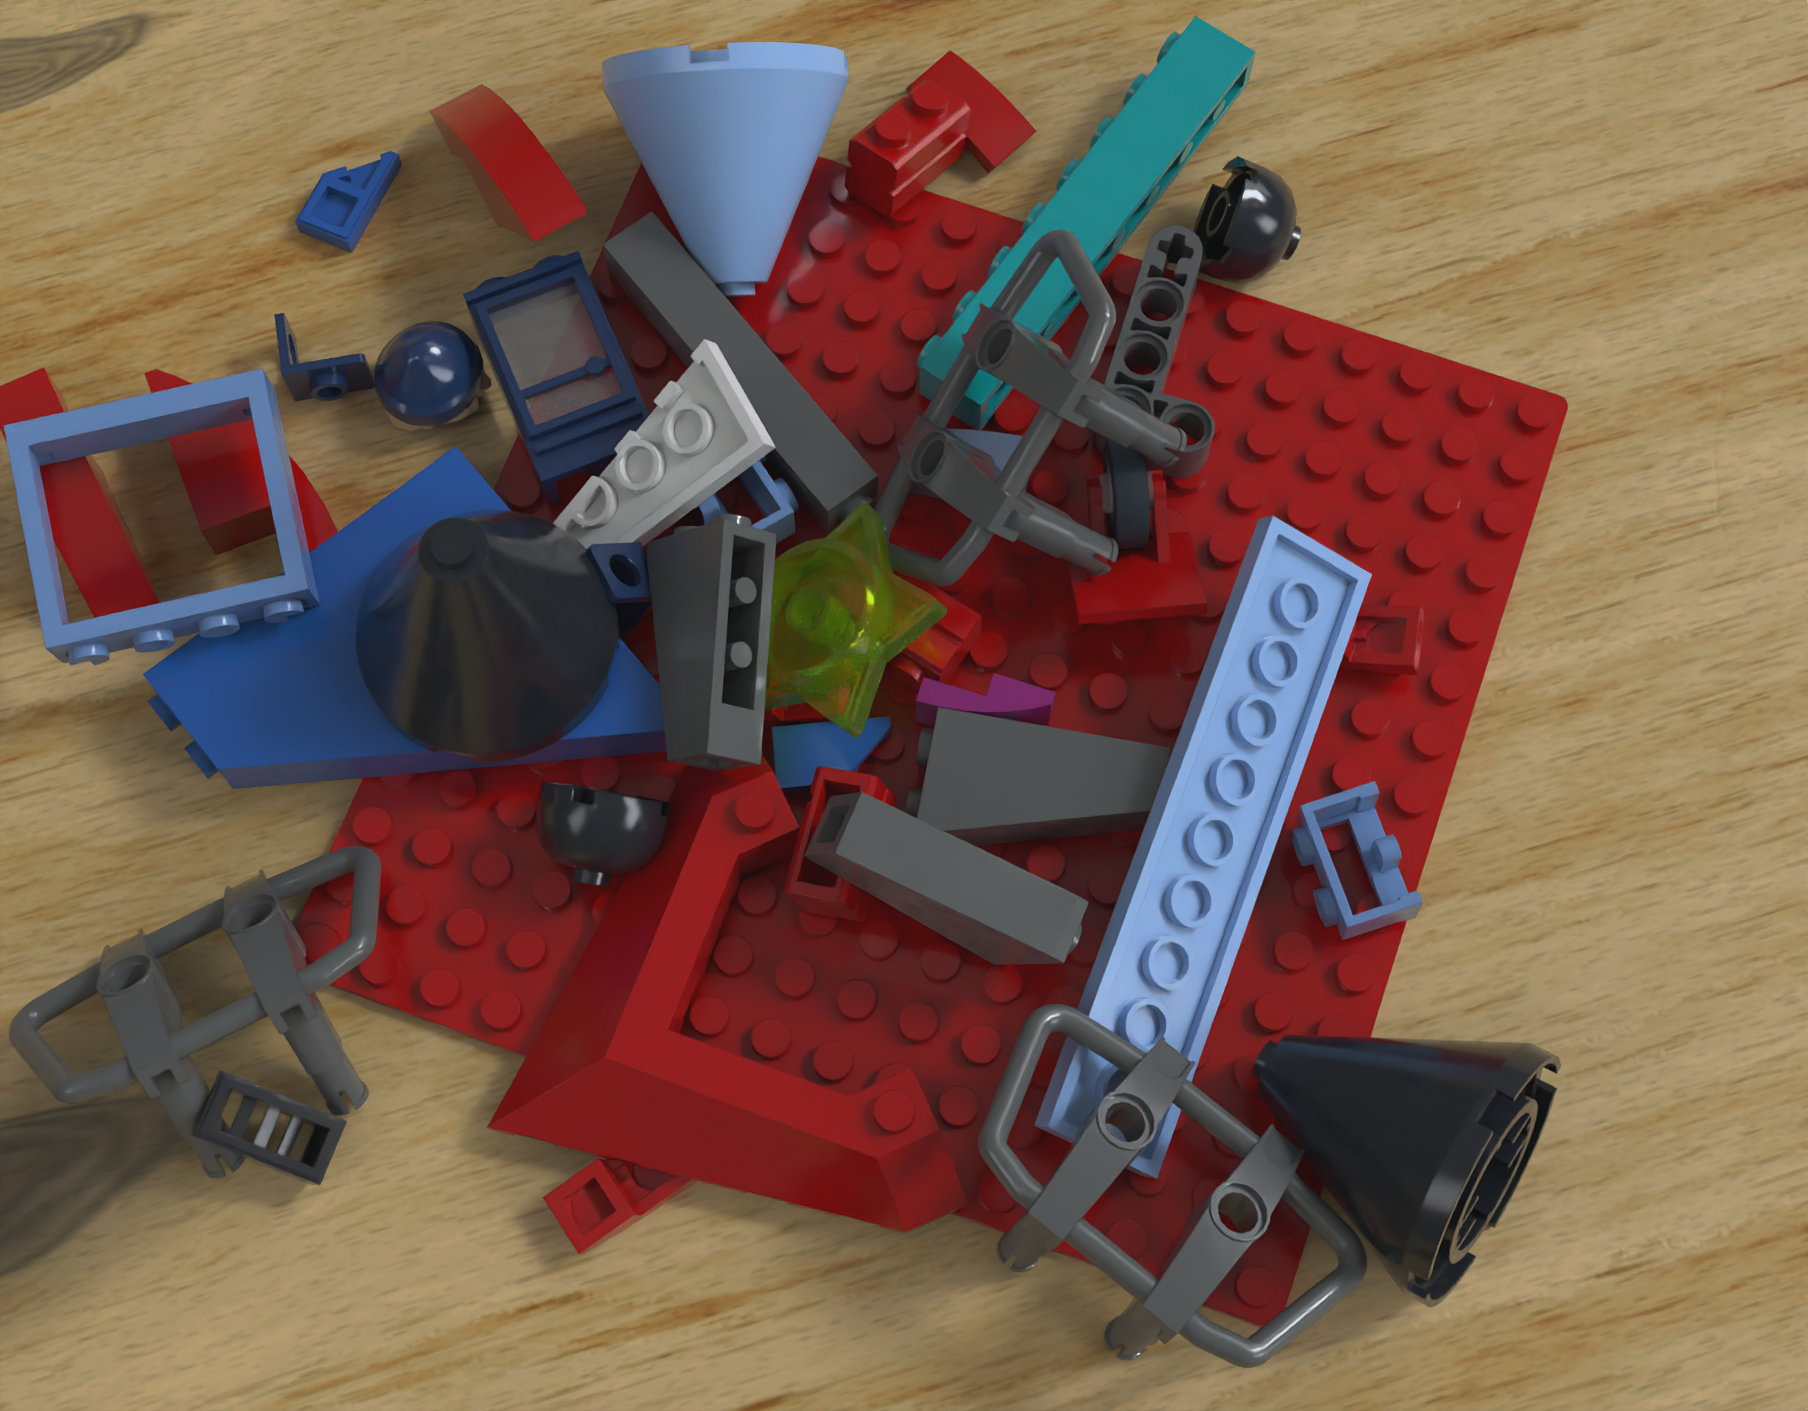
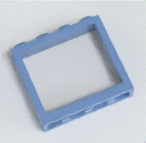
[4,369,320,665]

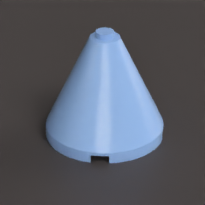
[602,42,849,297]

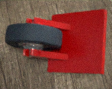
[1066,438,1207,625]

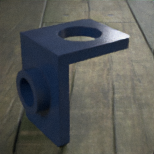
[274,313,375,401]
[585,542,652,639]

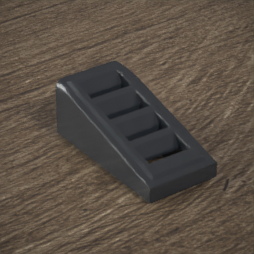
[191,1070,347,1185]

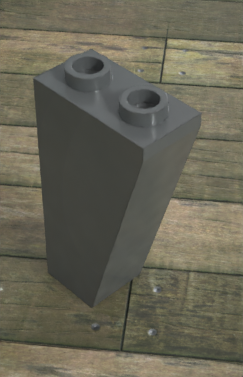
[647,514,777,772]
[905,707,1171,846]
[804,792,1089,965]

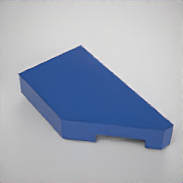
[295,151,402,253]
[772,716,891,795]

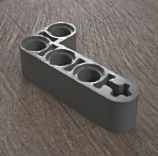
[1094,225,1215,478]

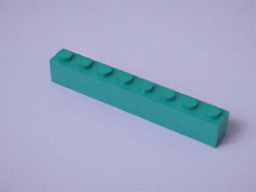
[917,16,1255,431]

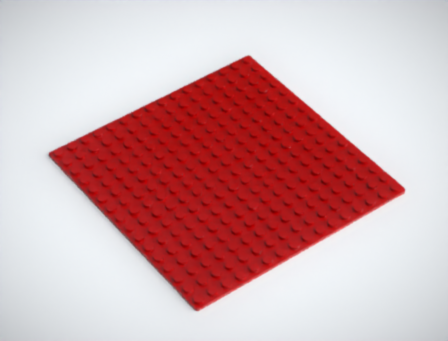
[295,156,1568,1328]

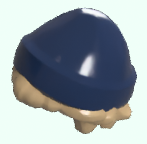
[374,321,492,431]

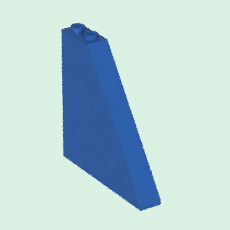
[143,446,667,789]

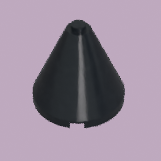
[356,510,620,762]
[1252,1034,1561,1307]

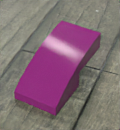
[915,673,1056,726]

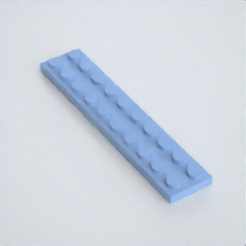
[1034,516,1372,1178]

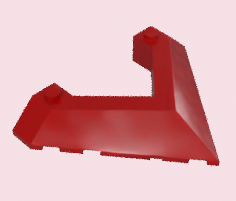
[487,754,968,1234]

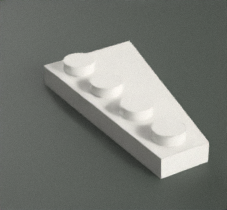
[553,339,776,565]

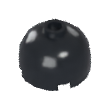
[1193,156,1301,283]
[536,781,671,886]

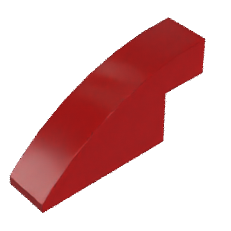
[430,84,588,242]
[0,367,162,618]
[144,369,338,555]

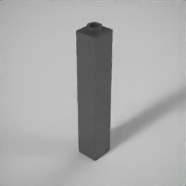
[603,211,878,536]

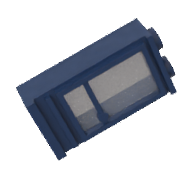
[463,251,649,507]

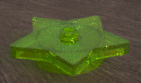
[765,503,947,738]

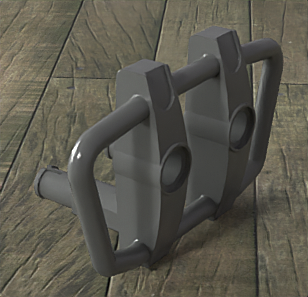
[864,229,1187,587]
[9,846,382,1178]
[978,1004,1367,1368]

